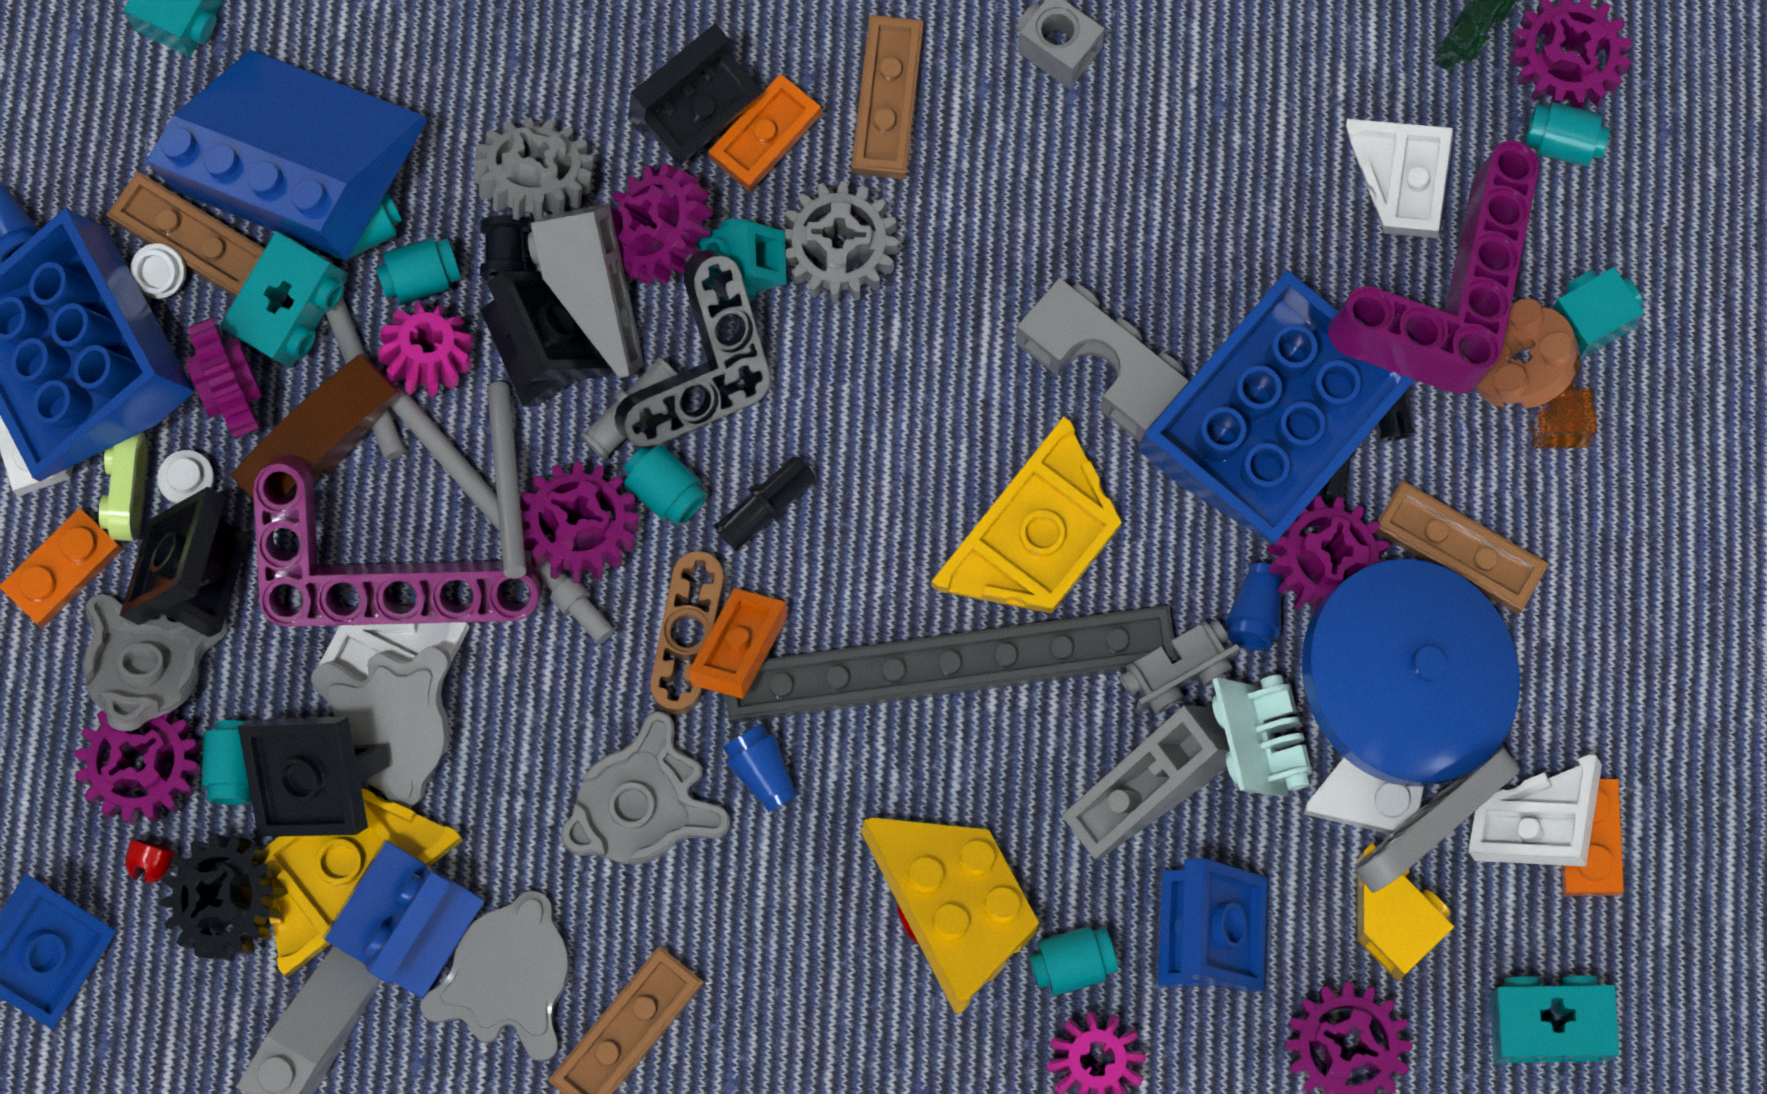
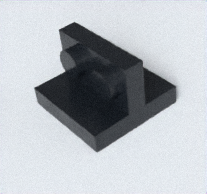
[628,23,763,166]
[480,271,613,407]
[120,487,249,637]
[238,717,390,837]

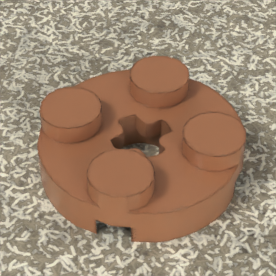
[1466,298,1579,409]

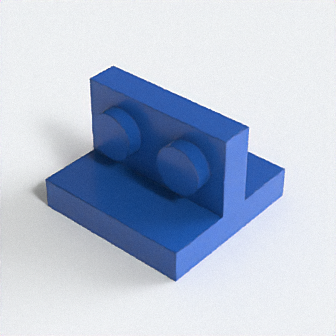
[323,839,485,999]
[1158,858,1268,993]
[0,874,117,1030]

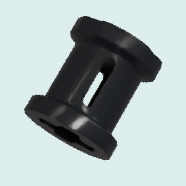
[480,215,530,281]

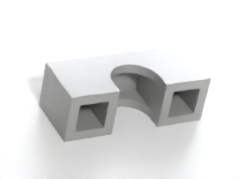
[1015,278,1189,443]

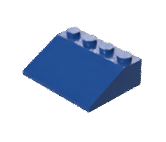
[146,49,427,261]
[0,208,195,481]
[1137,270,1415,545]

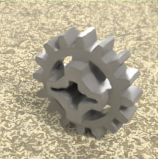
[473,117,593,221]
[783,181,899,303]

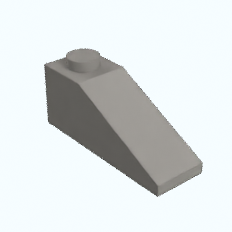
[528,204,644,378]
[1061,705,1230,860]
[236,946,382,1094]

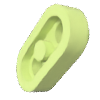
[99,432,148,541]

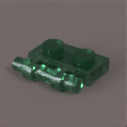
[1434,0,1519,75]

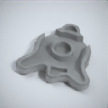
[83,594,227,731]
[311,645,451,808]
[561,711,730,865]
[420,891,569,1062]

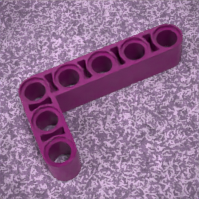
[1328,140,1539,394]
[253,455,543,627]

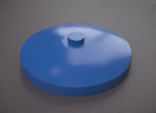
[1302,559,1520,787]

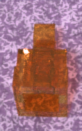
[1531,355,1597,449]

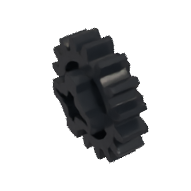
[160,834,285,961]

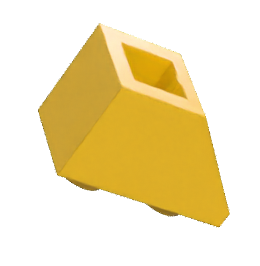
[1357,843,1454,982]

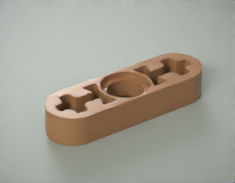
[650,551,724,715]

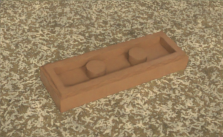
[851,15,924,180]
[106,171,265,298]
[1375,480,1549,615]
[548,946,704,1094]

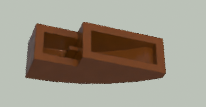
[230,354,401,500]

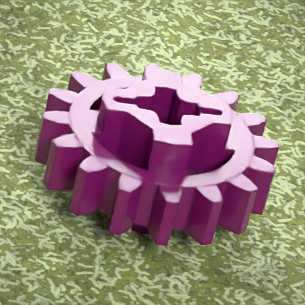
[1510,0,1632,109]
[611,164,713,285]
[186,317,262,439]
[520,462,638,583]
[1266,496,1390,613]
[74,711,202,825]
[1283,982,1413,1094]

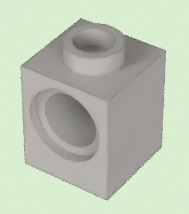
[1016,0,1105,89]

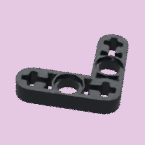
[614,249,770,448]

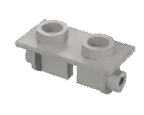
[1119,620,1240,715]

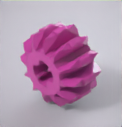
[378,300,473,398]
[1046,1012,1146,1094]

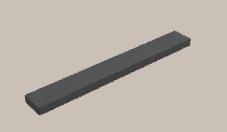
[725,605,1178,724]

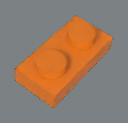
[708,73,822,192]
[0,508,123,629]
[689,588,788,699]
[1561,779,1624,896]

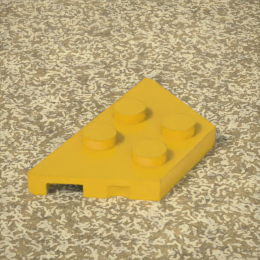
[931,416,1121,614]
[263,788,463,978]
[861,818,1039,1014]

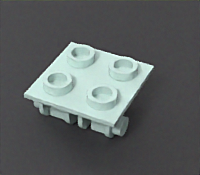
[1212,675,1313,797]

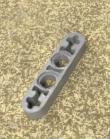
[1354,746,1521,893]

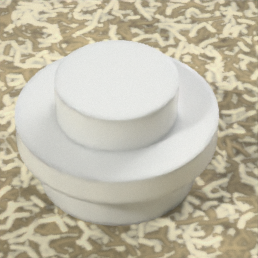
[130,243,186,299]
[157,450,215,504]

